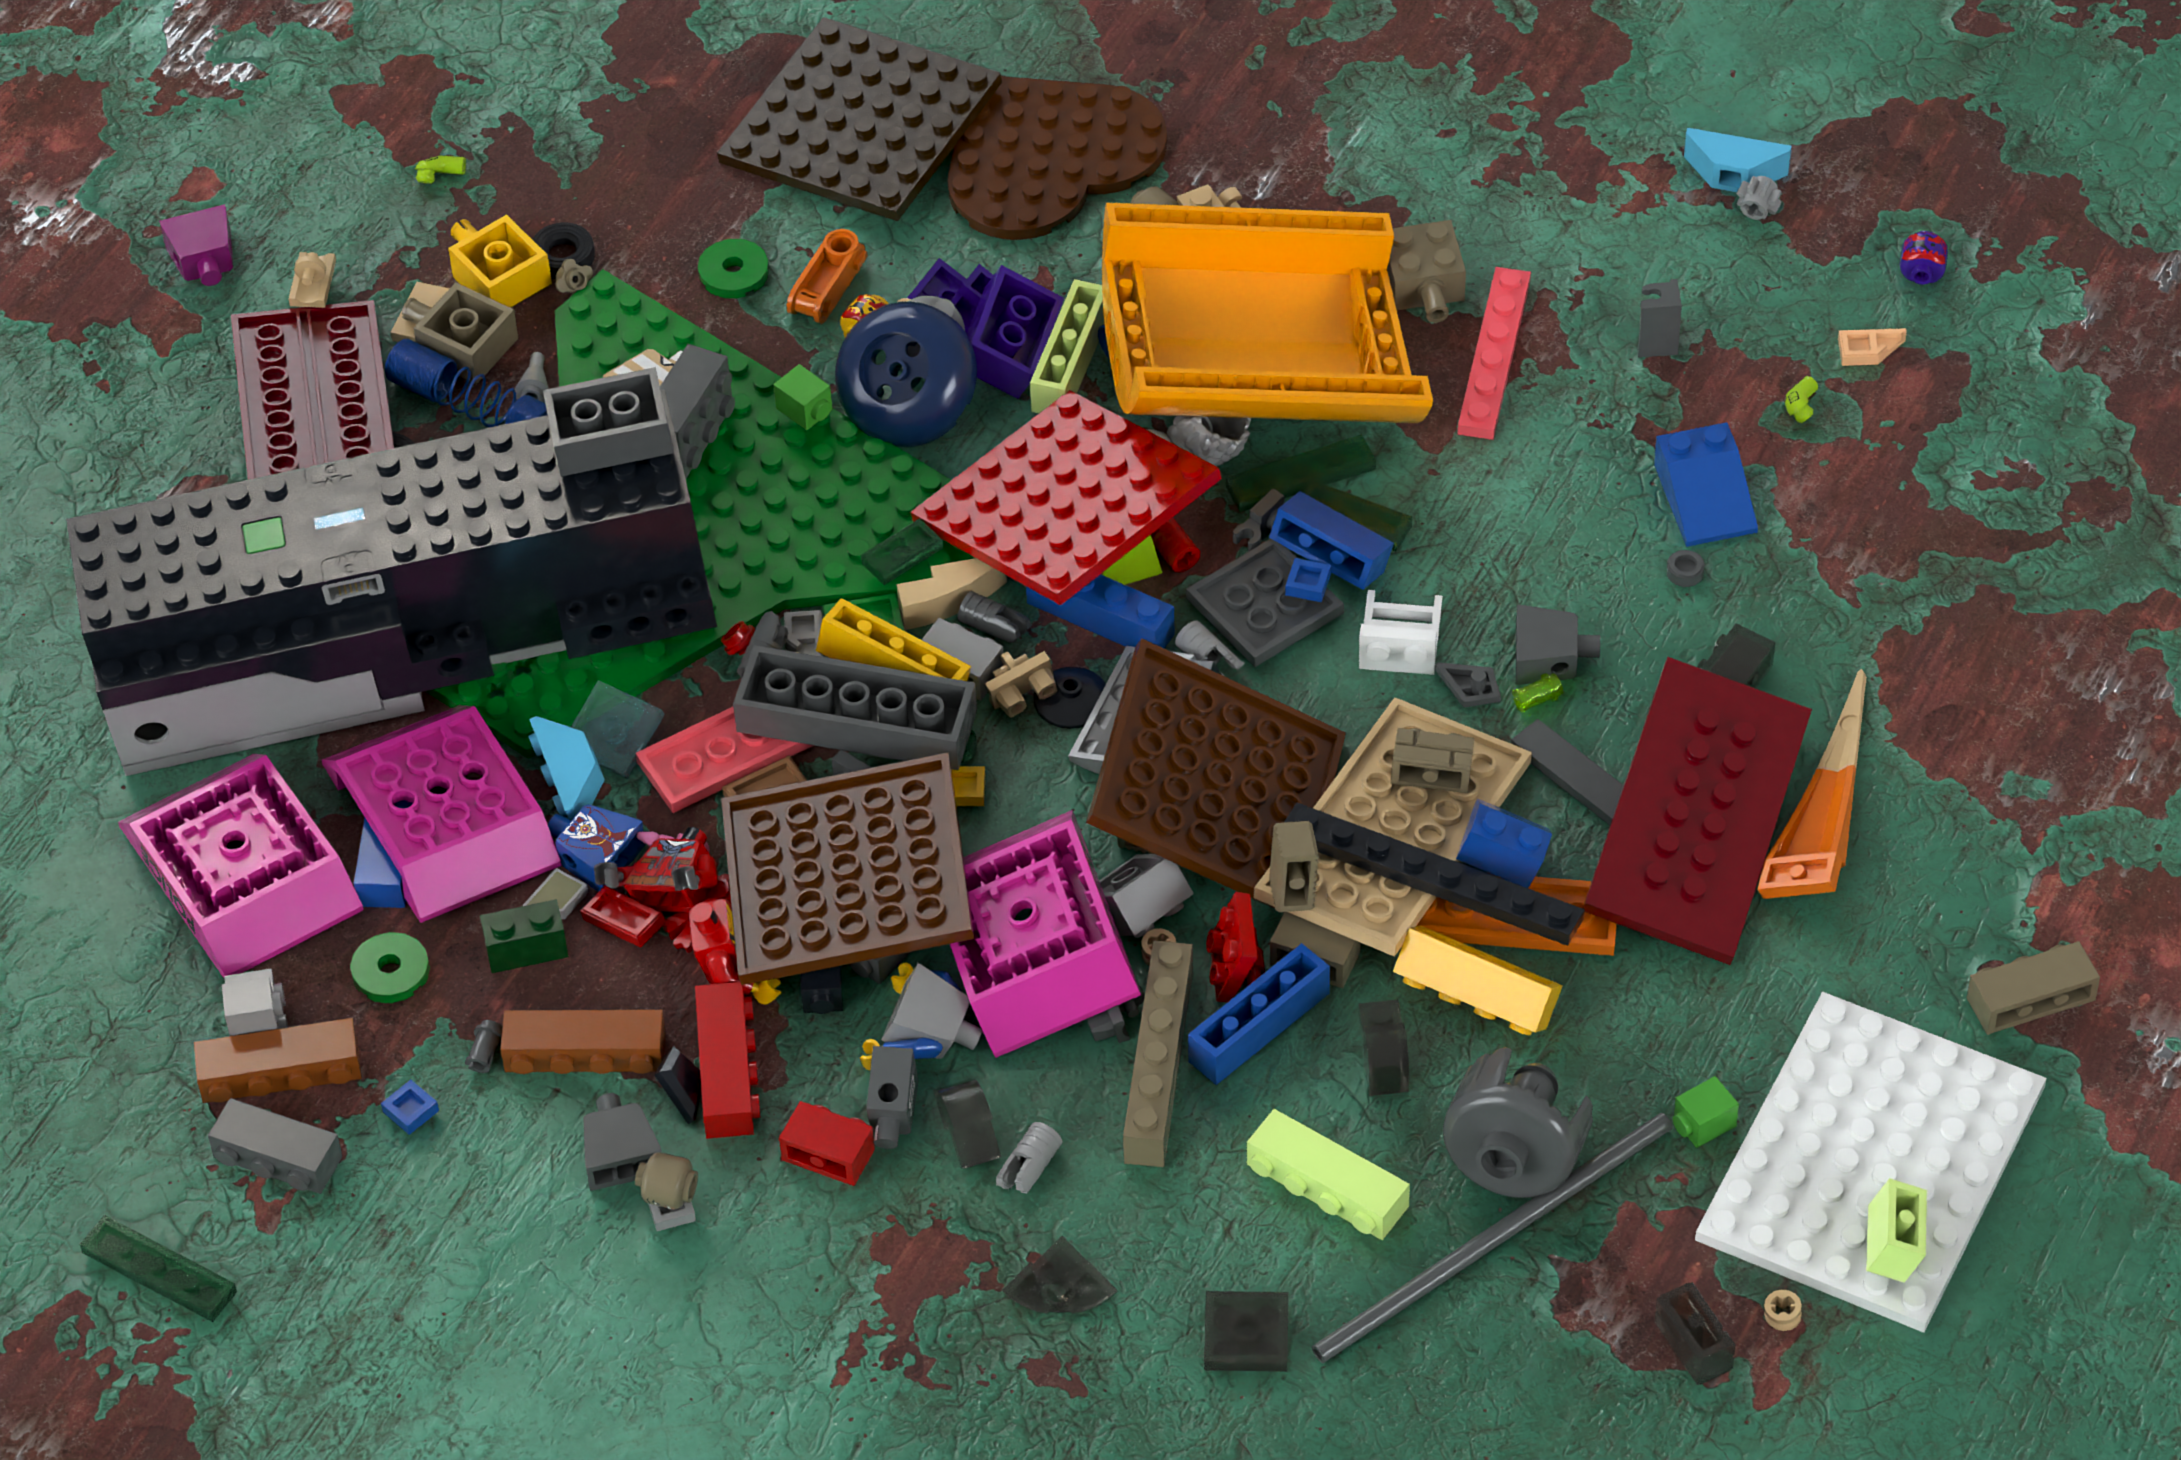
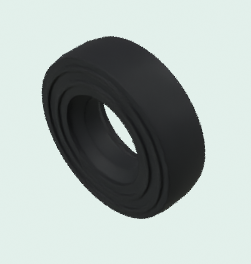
[533,222,595,279]

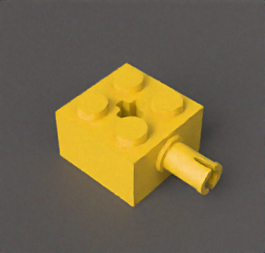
[448,215,552,308]

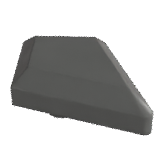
[1435,662,1501,708]

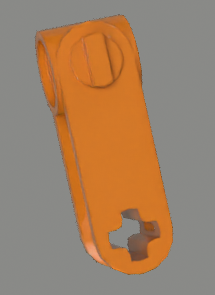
[787,229,868,324]

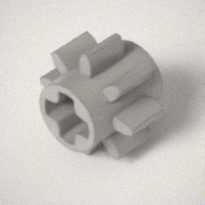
[1736,176,1781,220]

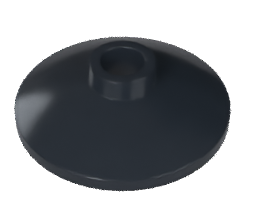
[1033,667,1106,729]

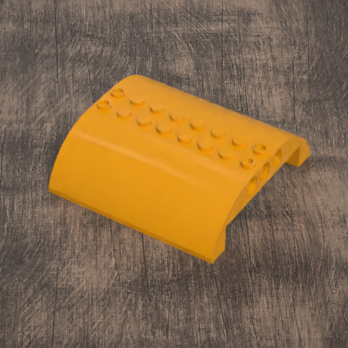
[1102,203,1433,423]

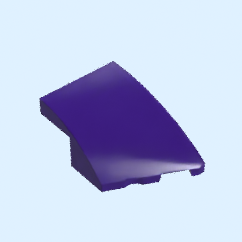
[907,258,993,334]

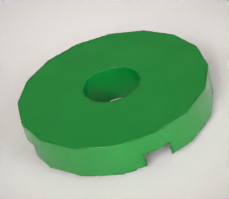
[698,239,769,299]
[350,932,430,1003]

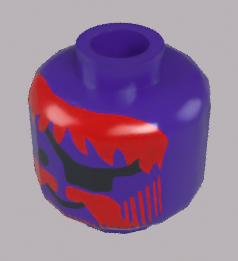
[1900,231,1948,285]

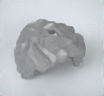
[1167,416,1251,466]

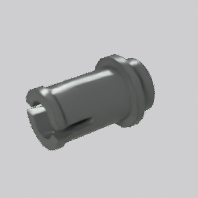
[465,1020,503,1073]

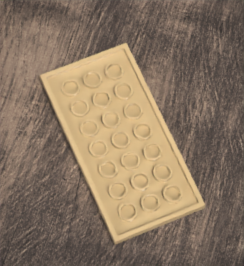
[1254,698,1532,957]

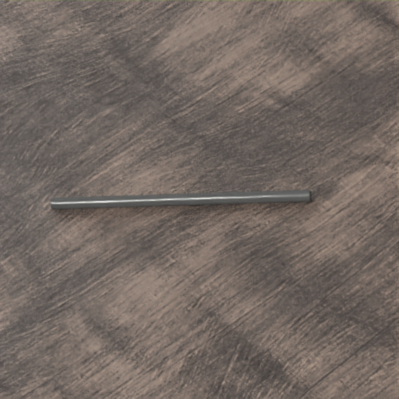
[1312,1113,1672,1363]

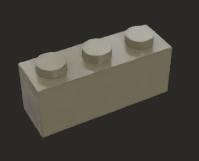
[1967,941,2100,1035]

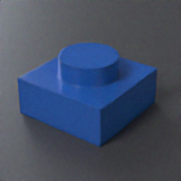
[1285,558,1331,602]
[381,1079,439,1135]

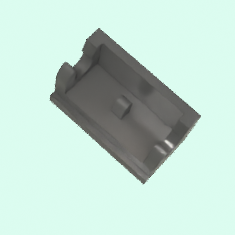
[1637,279,1682,357]

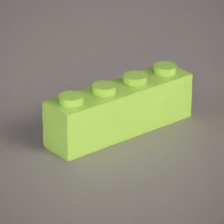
[1030,279,1104,413]
[1247,1109,1410,1240]

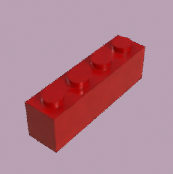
[695,982,761,1139]

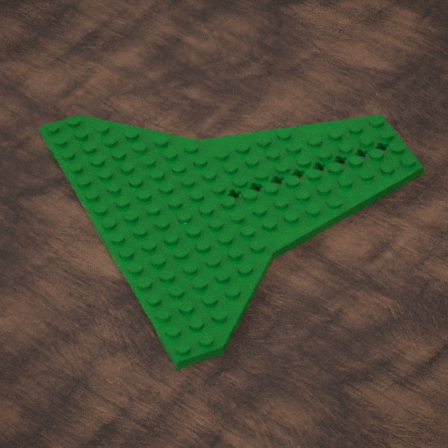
[426,269,1008,759]

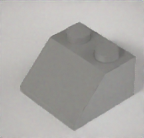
[1099,854,1194,938]

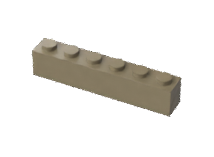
[1123,941,1193,1167]

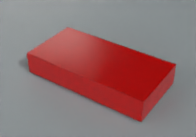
[580,886,666,948]

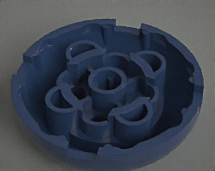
[835,301,977,447]

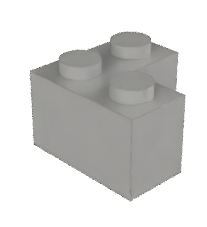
[222,968,288,1036]

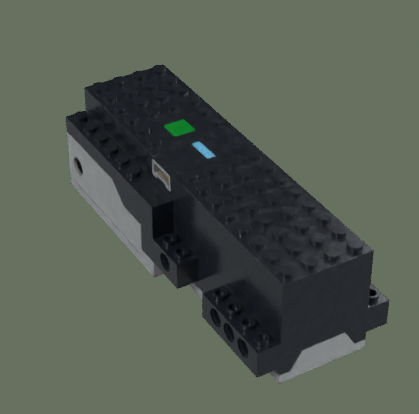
[66,390,717,776]

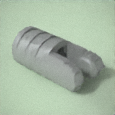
[1175,620,1244,676]
[996,1122,1062,1194]

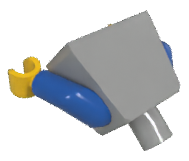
[860,963,982,1070]

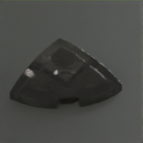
[1002,1236,1118,1314]

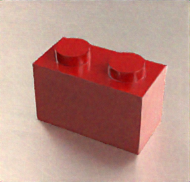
[779,1101,875,1186]

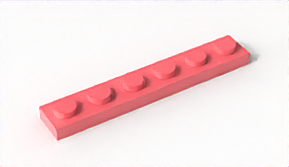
[1457,267,1531,440]

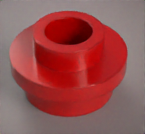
[721,621,755,655]

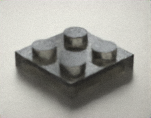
[1204,1291,1288,1372]

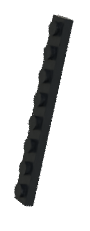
[1284,803,1585,946]

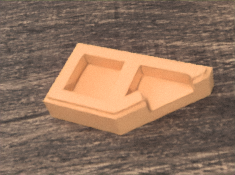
[1838,328,1907,366]

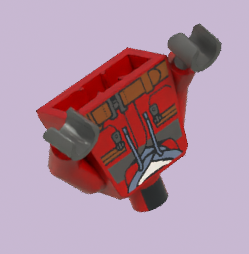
[594,827,718,913]

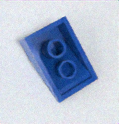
[1654,422,1758,547]

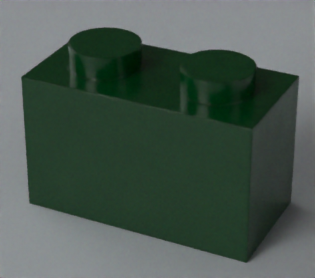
[480,899,569,973]

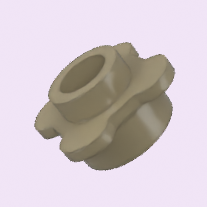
[555,259,593,294]

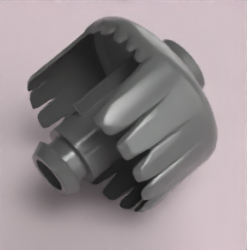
[1443,1047,1593,1198]

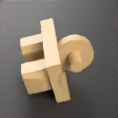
[289,252,336,308]
[985,651,1057,718]

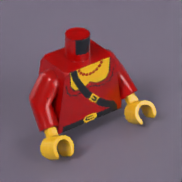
[689,898,781,1005]

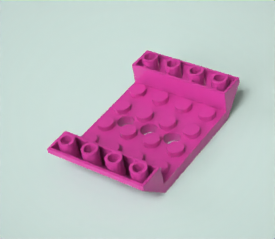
[322,705,561,923]

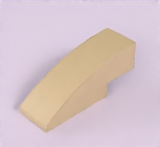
[897,558,1007,630]

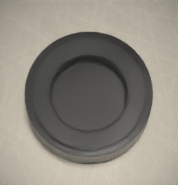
[1667,550,1705,587]

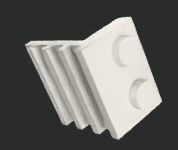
[1359,590,1443,675]

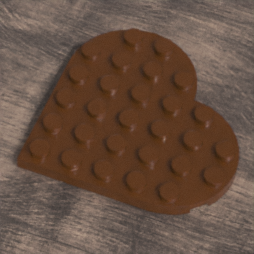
[948,76,1167,240]

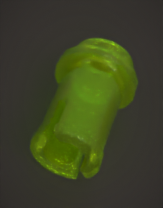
[1512,673,1563,713]

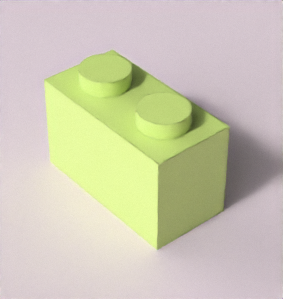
[1866,1178,1927,1283]

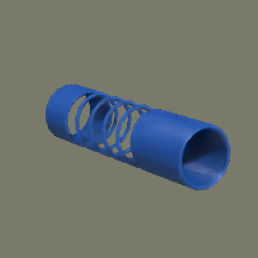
[385,339,547,428]

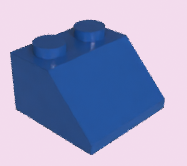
[1456,798,1552,888]

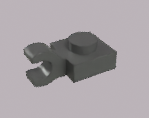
[1233,489,1284,552]

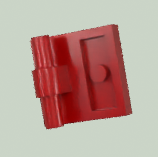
[1206,892,1265,1003]

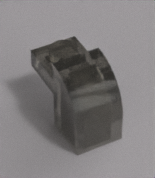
[1358,999,1409,1096]
[933,1078,1001,1169]

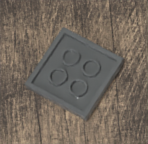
[1186,539,1344,667]

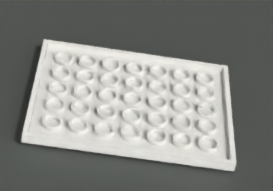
[1695,992,2047,1333]

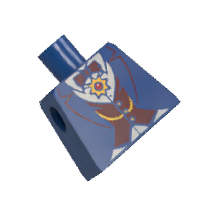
[548,804,646,892]

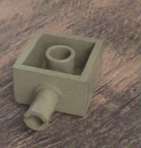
[1387,220,1466,323]
[402,282,518,385]

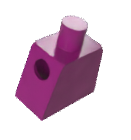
[159,204,234,286]

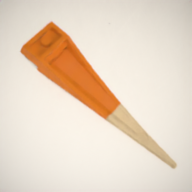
[1757,669,1867,899]

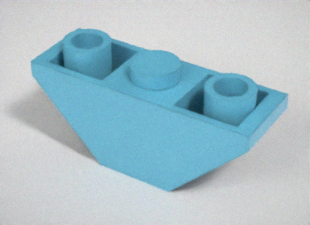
[1684,128,1792,192]
[529,716,605,820]

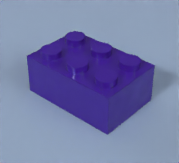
[967,265,1064,399]

